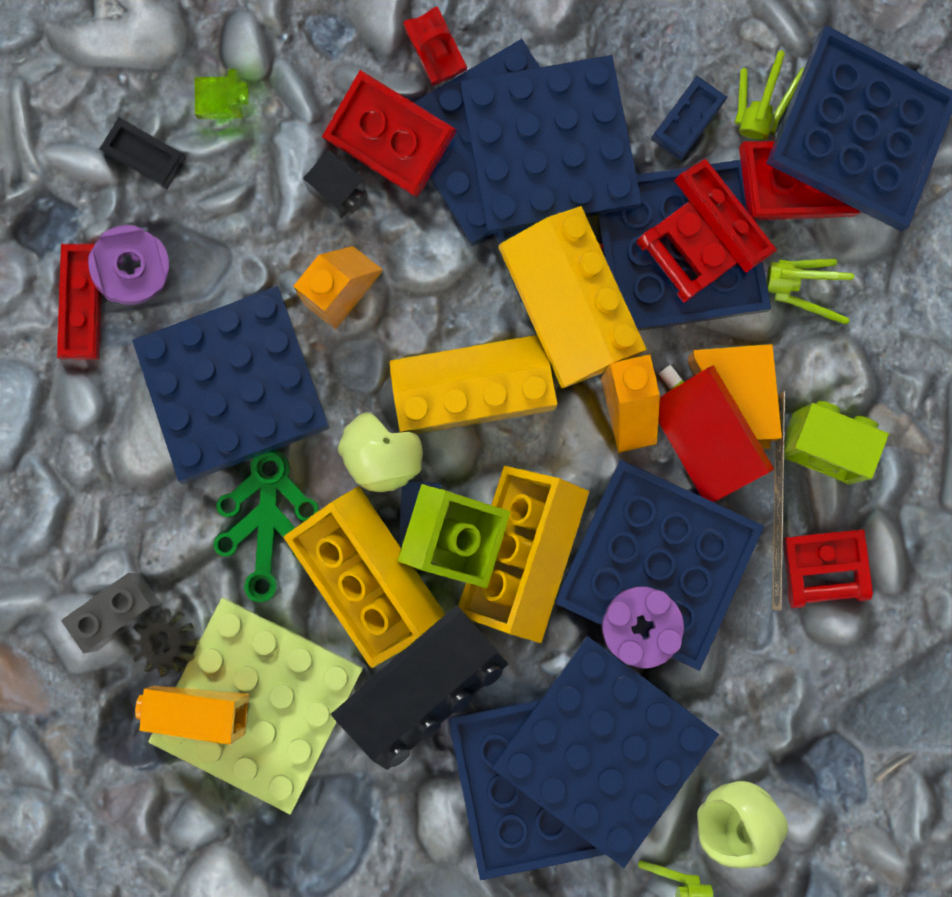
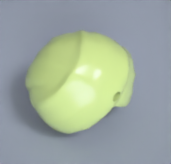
[337,412,423,492]
[697,781,788,869]

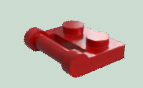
[636,201,738,303]
[783,529,873,609]

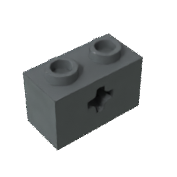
[61,573,162,654]

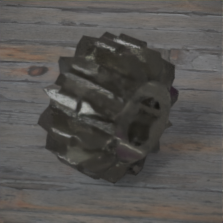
[129,608,200,677]

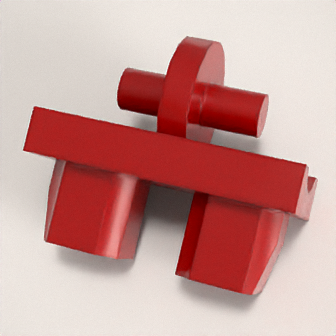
[403,6,467,86]

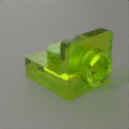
[194,69,249,119]

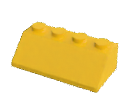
[498,206,647,389]
[389,335,557,434]
[458,466,590,643]
[283,486,445,669]

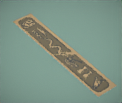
[772,391,785,611]

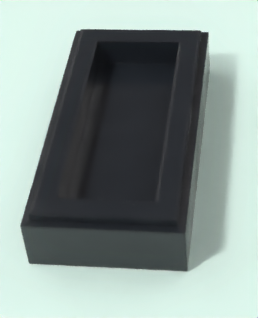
[99,117,187,190]

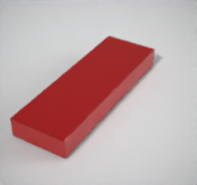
[674,159,777,273]
[57,244,102,360]

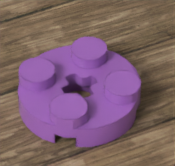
[88,225,169,305]
[602,587,684,668]

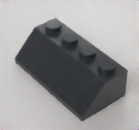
[331,605,509,770]

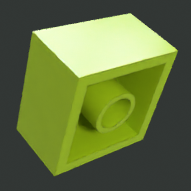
[784,401,889,485]
[398,484,511,588]

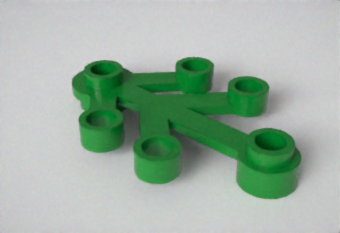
[213,450,320,602]

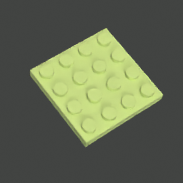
[148,598,364,814]

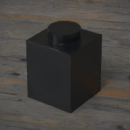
[303,150,366,219]

